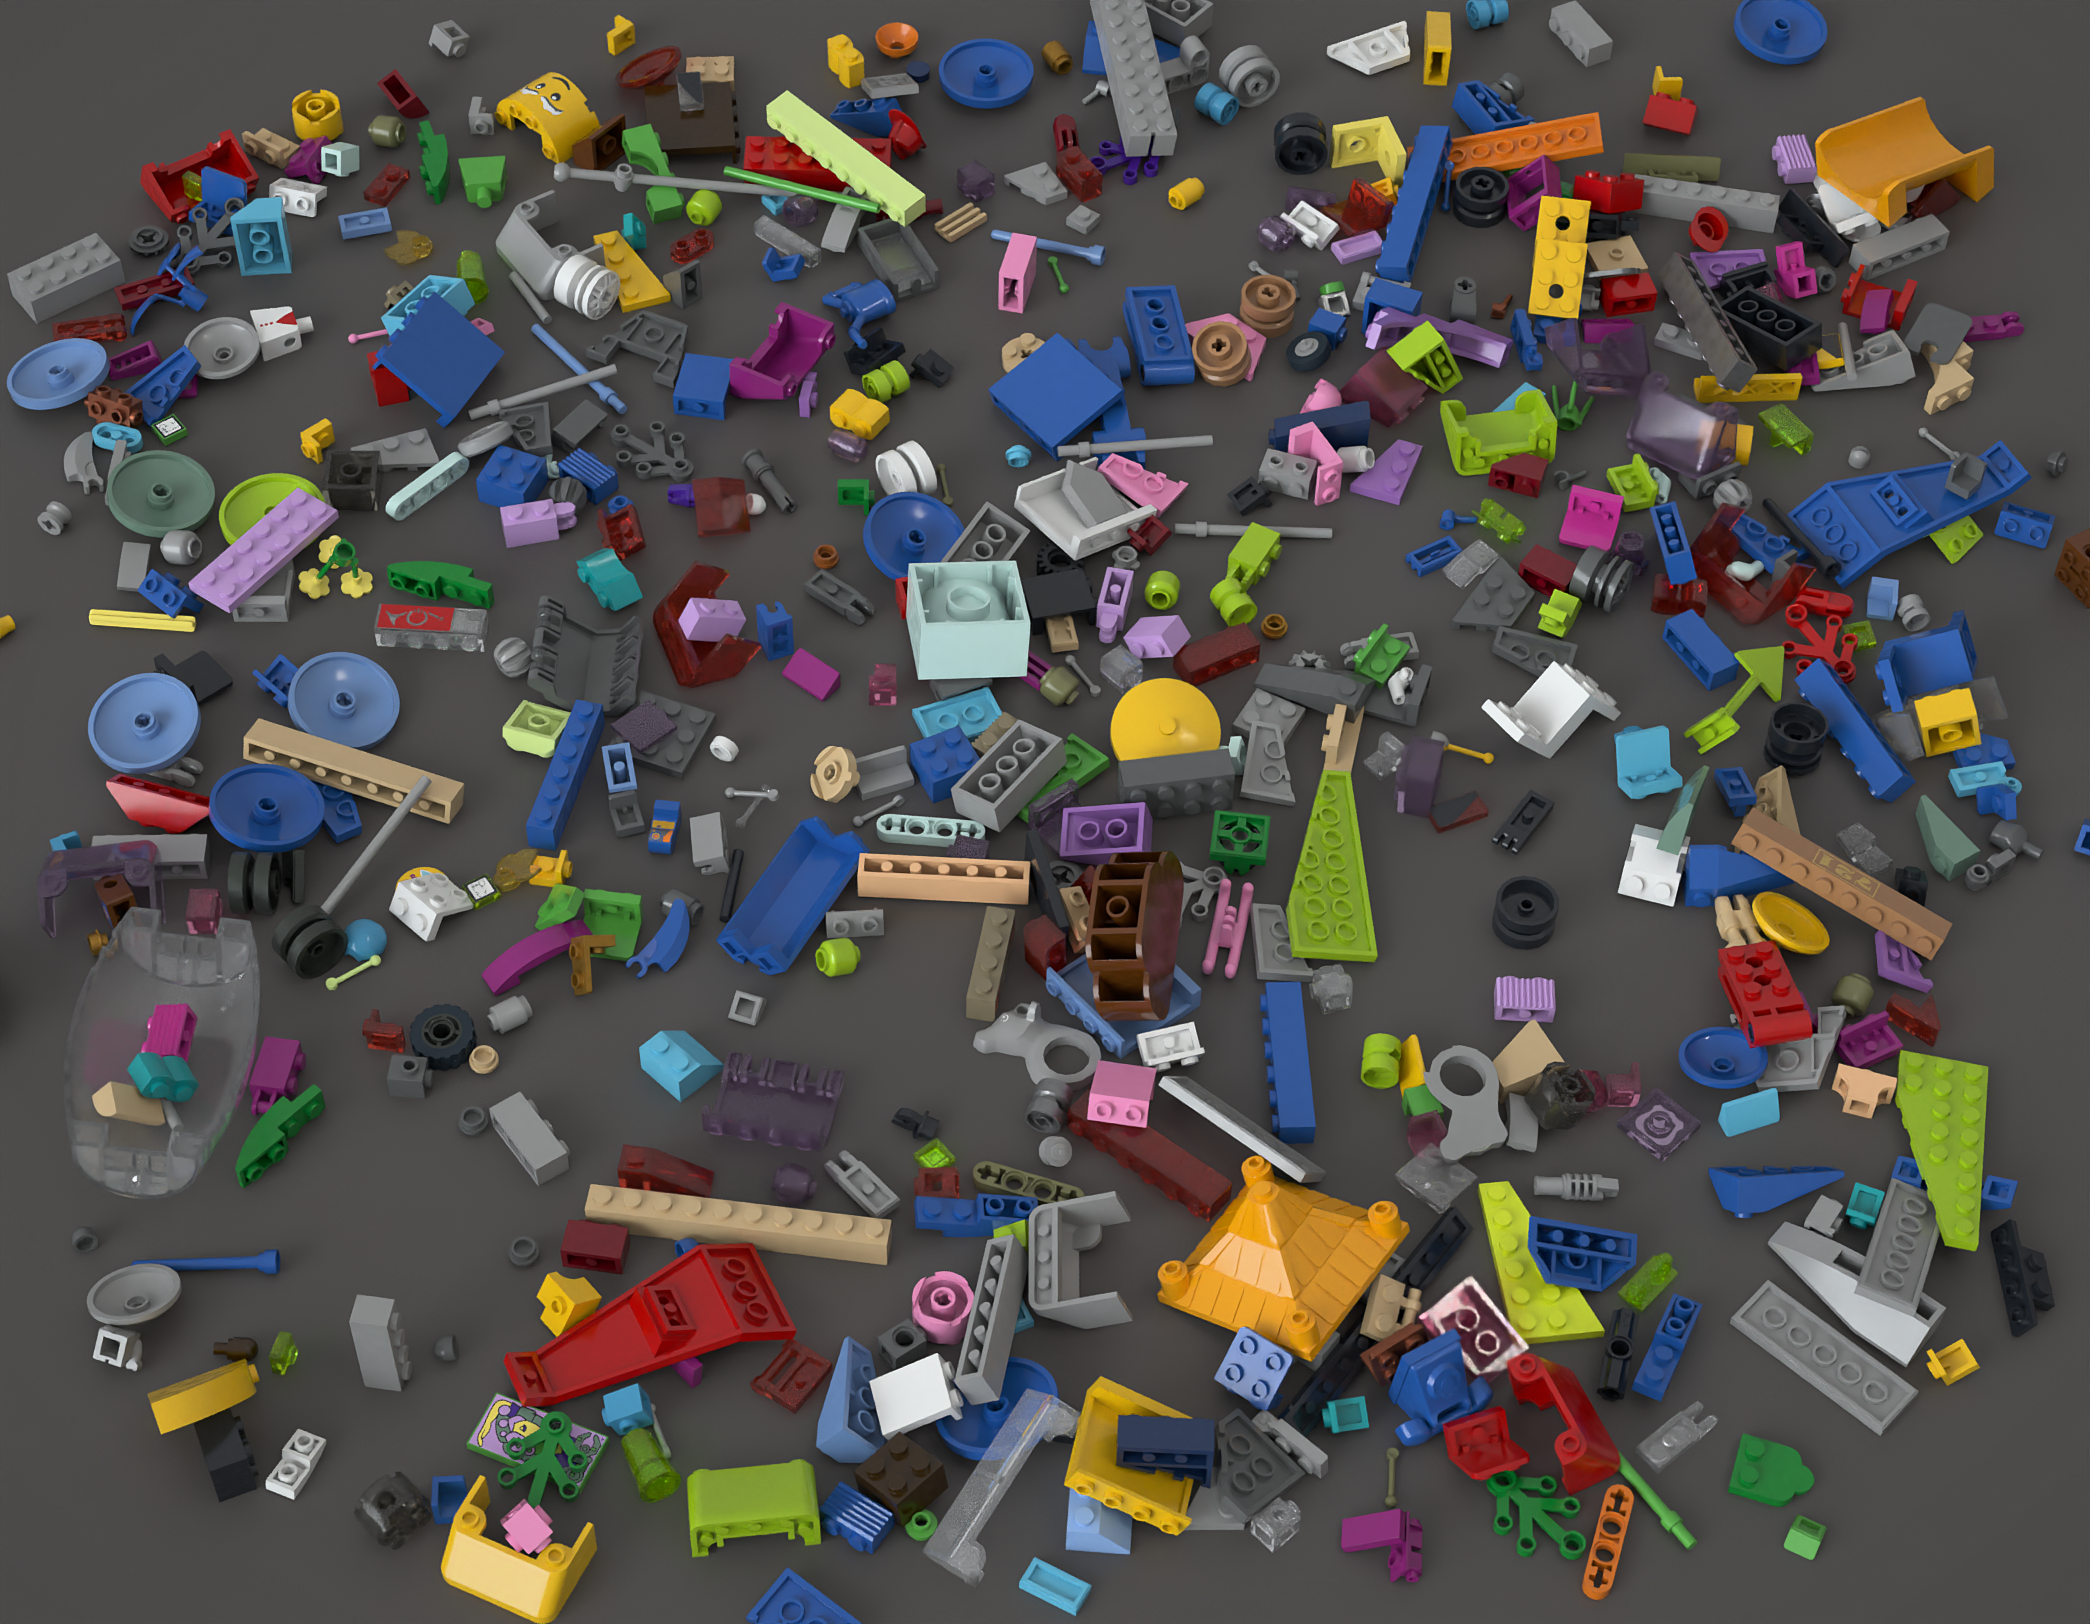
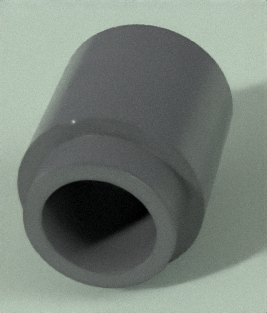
[660,888,704,925]

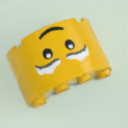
[495,72,600,163]

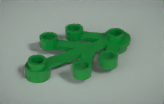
[497,1411,588,1509]
[1486,1470,1586,1560]

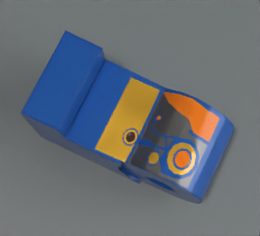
[648,799,682,855]

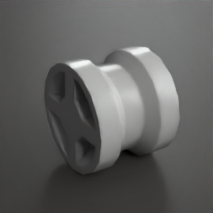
[37,501,72,535]

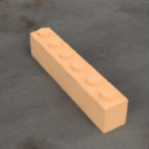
[857,853,1030,905]

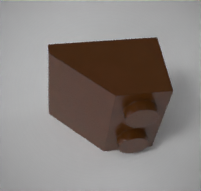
[572,113,626,171]

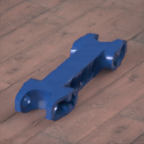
[1078,336,1146,470]

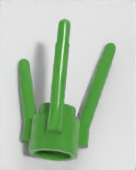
[1551,377,1594,431]

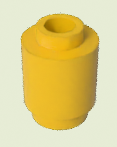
[1168,177,1205,210]

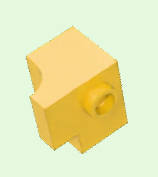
[536,1271,602,1337]

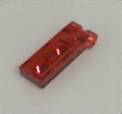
[52,313,127,342]

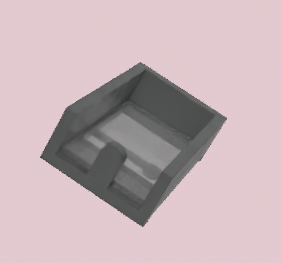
[857,218,939,302]

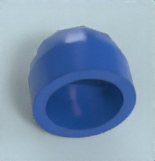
[674,1238,699,1258]

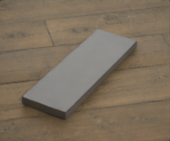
[1158,1076,1326,1183]
[1854,1178,1940,1317]
[1730,1280,1919,1436]

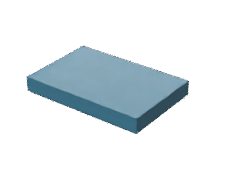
[912,687,1002,743]

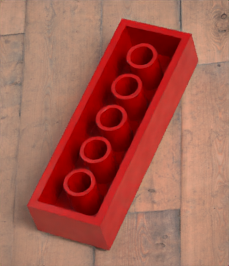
[743,136,892,192]

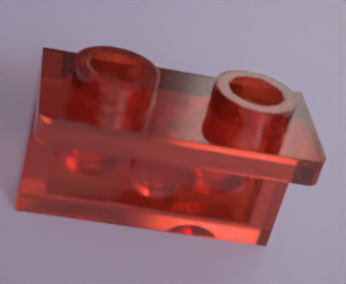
[597,504,646,561]

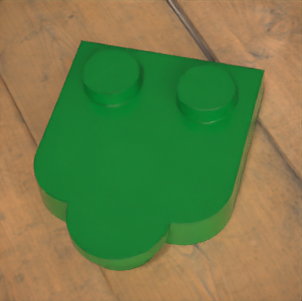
[1728,1433,1814,1507]

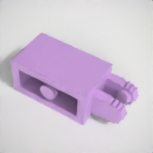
[500,499,577,548]
[1096,567,1134,644]

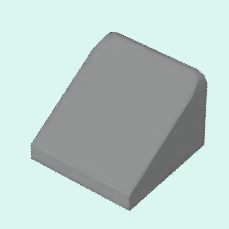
[1318,291,1351,316]
[728,990,767,1026]

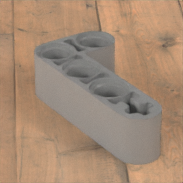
[1160,35,1210,95]

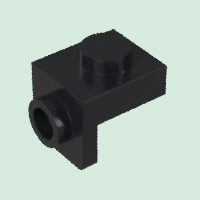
[909,349,954,388]
[1894,866,1928,907]

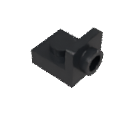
[1227,476,1273,516]

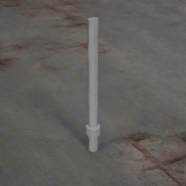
[468,364,618,420]
[1057,435,1213,458]
[1175,521,1332,539]

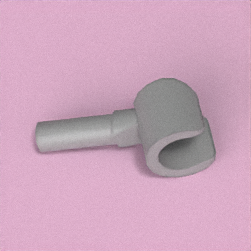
[1082,80,1111,105]

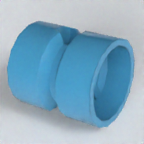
[1466,0,1509,30]
[1194,82,1239,125]

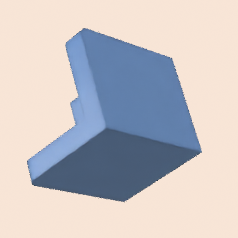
[1866,576,1899,621]

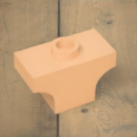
[1832,1063,1897,1119]

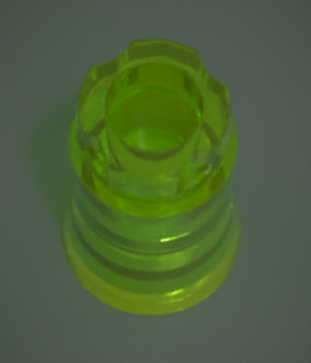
[456,250,489,305]
[621,1428,681,1503]

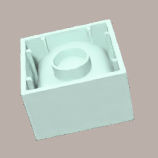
[906,560,1031,680]

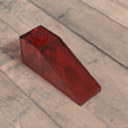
[617,1144,714,1198]

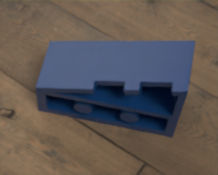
[1452,80,1535,135]

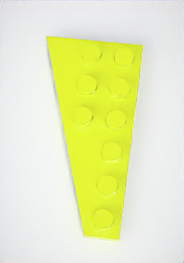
[1478,1181,1605,1346]

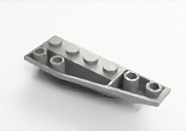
[1768,1221,1946,1367]

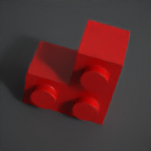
[1573,170,1645,214]
[367,351,412,407]

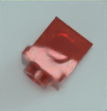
[362,1009,406,1053]

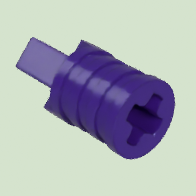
[667,484,716,510]

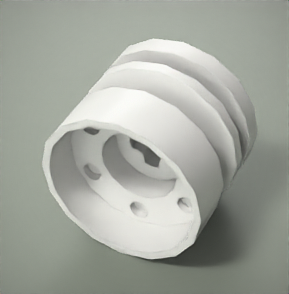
[554,254,620,320]

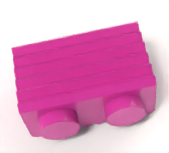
[141,1003,198,1063]

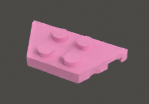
[1185,313,1266,382]

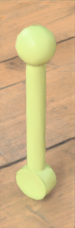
[326,955,381,990]

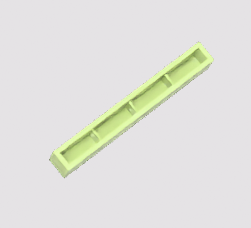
[766,90,926,227]

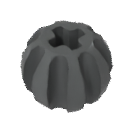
[548,477,587,515]

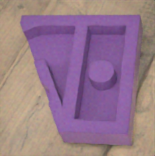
[1875,930,1933,993]

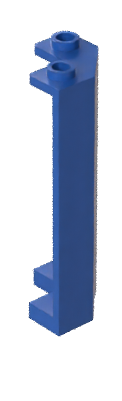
[716,816,870,975]

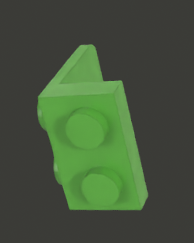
[583,889,644,961]

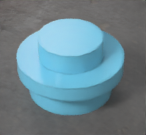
[1006,445,1031,467]

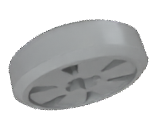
[457,421,514,457]

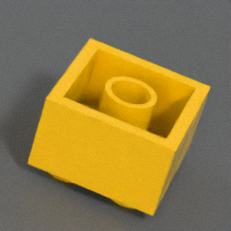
[1914,688,1981,757]

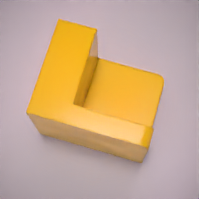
[1652,66,1683,101]

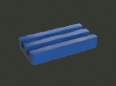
[1405,535,1464,577]

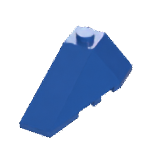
[1681,845,1794,907]

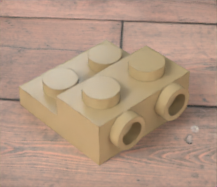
[686,56,735,91]

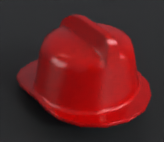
[888,109,927,160]
[1688,206,1729,253]

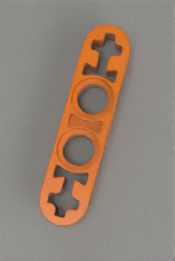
[1582,1484,1634,1600]

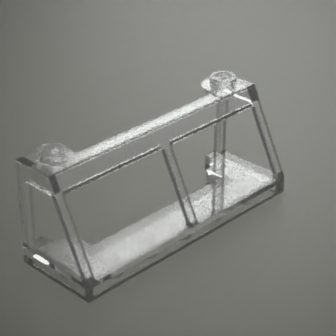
[922,1389,1081,1588]

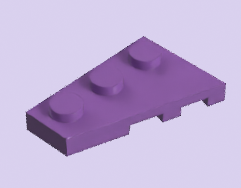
[1689,249,1766,290]
[1350,439,1423,505]

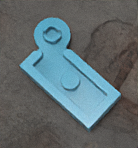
[1948,761,2022,797]

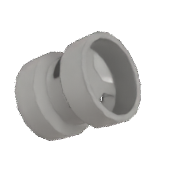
[1896,594,1931,632]

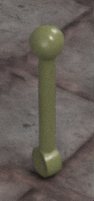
[936,463,953,507]
[1385,1447,1399,1508]

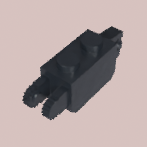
[1556,209,1640,239]

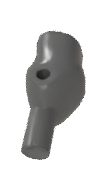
[1988,819,2044,860]

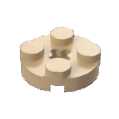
[1002,333,1045,373]
[811,746,860,803]

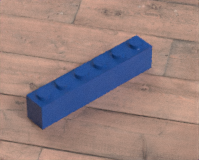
[1794,658,1916,803]
[526,699,605,851]
[1259,982,1316,1144]

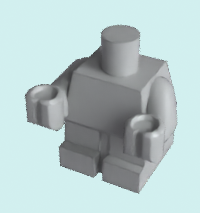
[93,1325,142,1372]

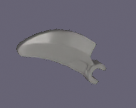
[63,432,104,495]

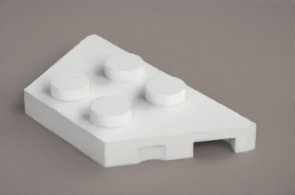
[1327,21,1410,75]

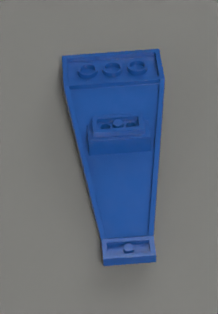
[1787,440,2032,589]

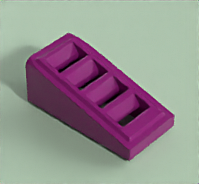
[108,340,163,381]

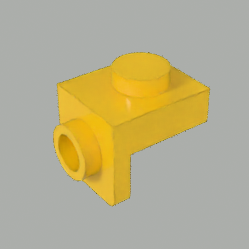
[1926,1339,1980,1386]

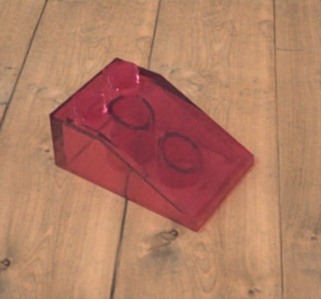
[1416,1275,1530,1383]

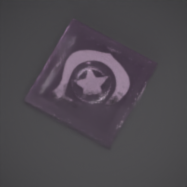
[1617,1087,1702,1162]

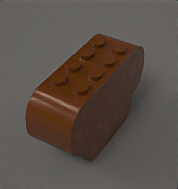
[1085,851,1184,1021]

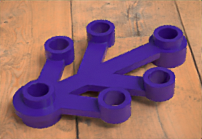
[1088,135,1161,185]

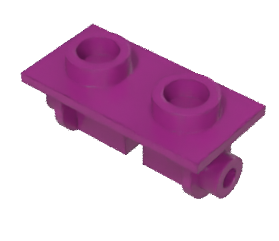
[1388,1511,1423,1582]

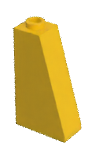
[1423,11,1452,86]

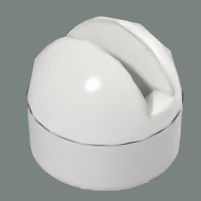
[744,493,766,515]

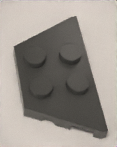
[1451,556,1535,632]

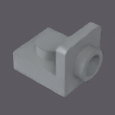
[468,96,495,135]

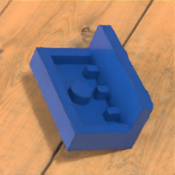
[138,569,204,618]
[252,653,299,709]

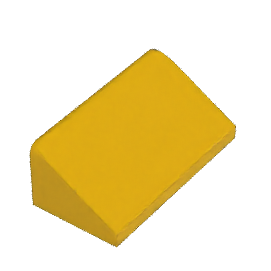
[1398,1034,1426,1098]

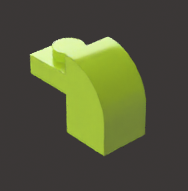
[1538,589,1582,638]

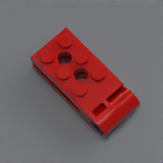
[1718,940,1812,1048]

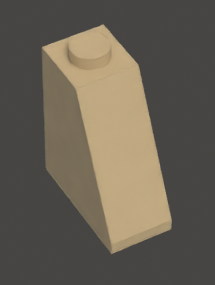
[1492,1019,1565,1104]

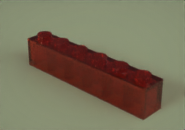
[1067,1087,1232,1222]

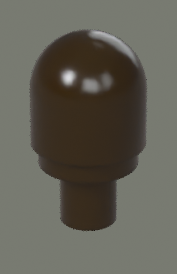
[213,1337,258,1362]

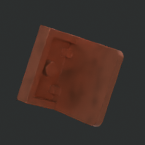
[1360,1322,1429,1388]

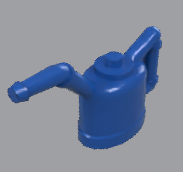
[822,279,896,349]

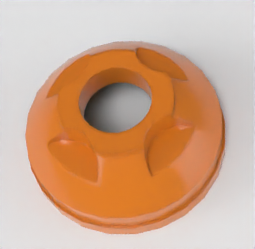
[876,22,918,59]

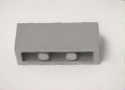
[1549,0,1613,67]
[489,1092,570,1186]

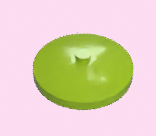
[219,473,325,548]

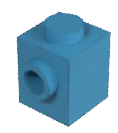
[602,1383,654,1436]

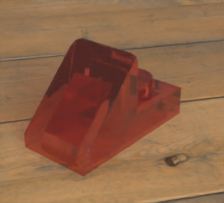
[1885,993,1941,1047]

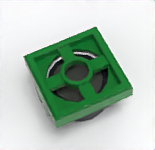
[1209,810,1271,876]

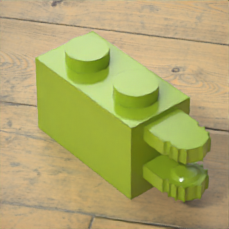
[1226,522,1282,591]

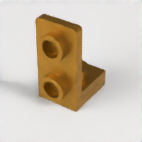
[569,935,616,996]

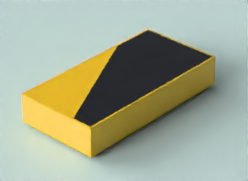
[1817,333,1844,370]

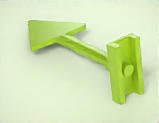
[1683,646,1784,754]

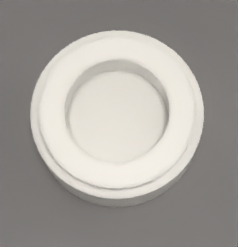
[710,736,739,762]

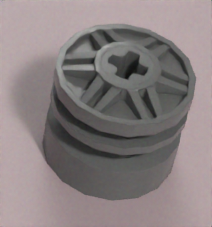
[1569,545,1635,613]

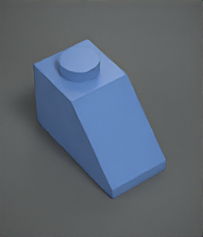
[602,742,637,793]

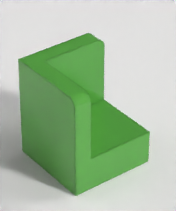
[1402,1084,1444,1128]

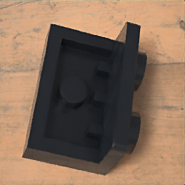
[844,327,906,376]

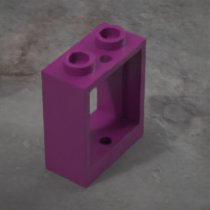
[1507,154,1562,232]

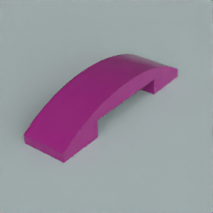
[481,920,593,997]

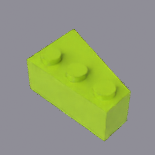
[1387,320,1463,394]

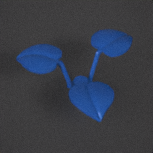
[130,242,209,336]

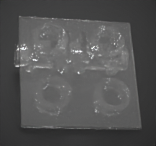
[1394,1143,1478,1214]

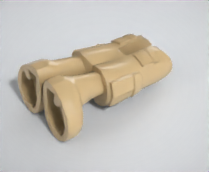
[1715,894,1767,948]

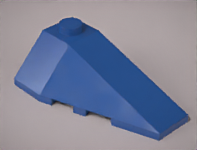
[1082,21,1180,75]
[1708,1166,1844,1218]

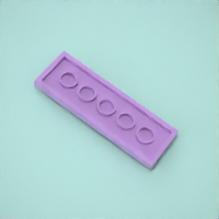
[188,488,339,613]

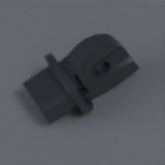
[891,1108,940,1141]

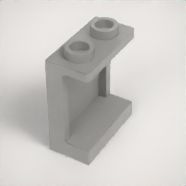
[232,559,295,622]

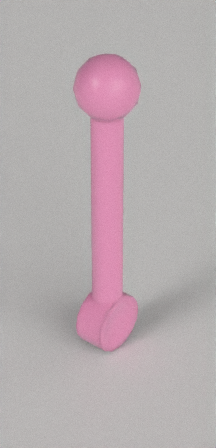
[348,329,388,344]

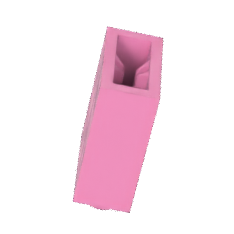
[998,233,1037,314]

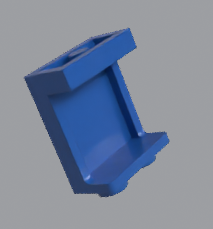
[673,353,733,420]

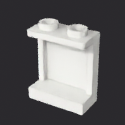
[869,1353,964,1441]

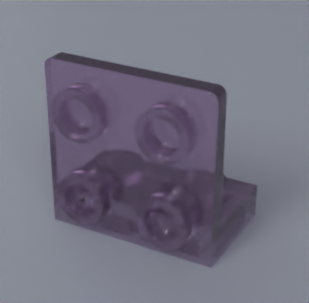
[1028,779,1082,857]

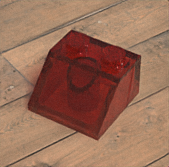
[692,477,751,538]

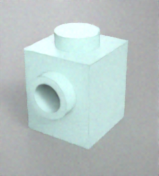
[321,142,359,177]

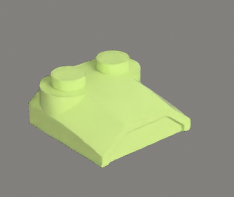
[502,700,571,758]

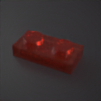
[363,163,410,207]

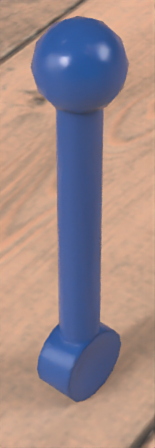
[1441,161,1455,212]

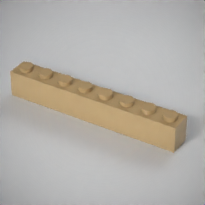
[243,719,464,824]

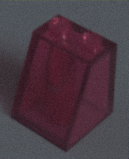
[1339,347,1428,428]

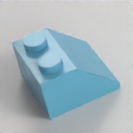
[639,1031,724,1102]

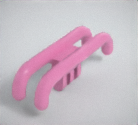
[1202,878,1254,979]

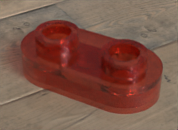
[670,228,714,264]

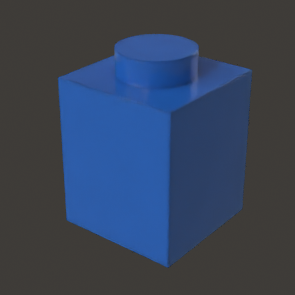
[1308,308,1348,351]

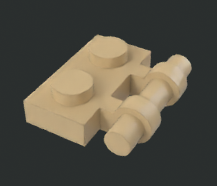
[1360,1274,1422,1342]

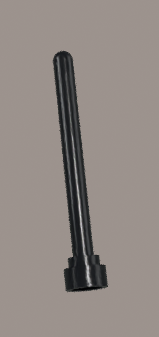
[1762,498,1842,580]

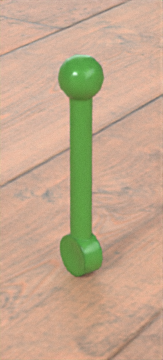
[1048,257,1069,293]

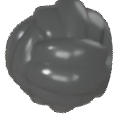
[1815,266,1837,294]

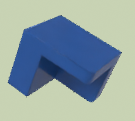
[431,1475,468,1524]

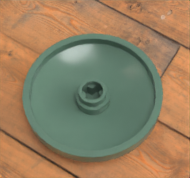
[107,450,215,538]

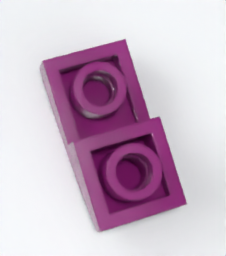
[1860,289,1894,334]

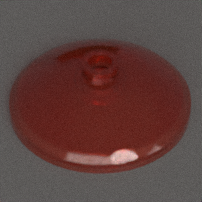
[616,46,682,90]

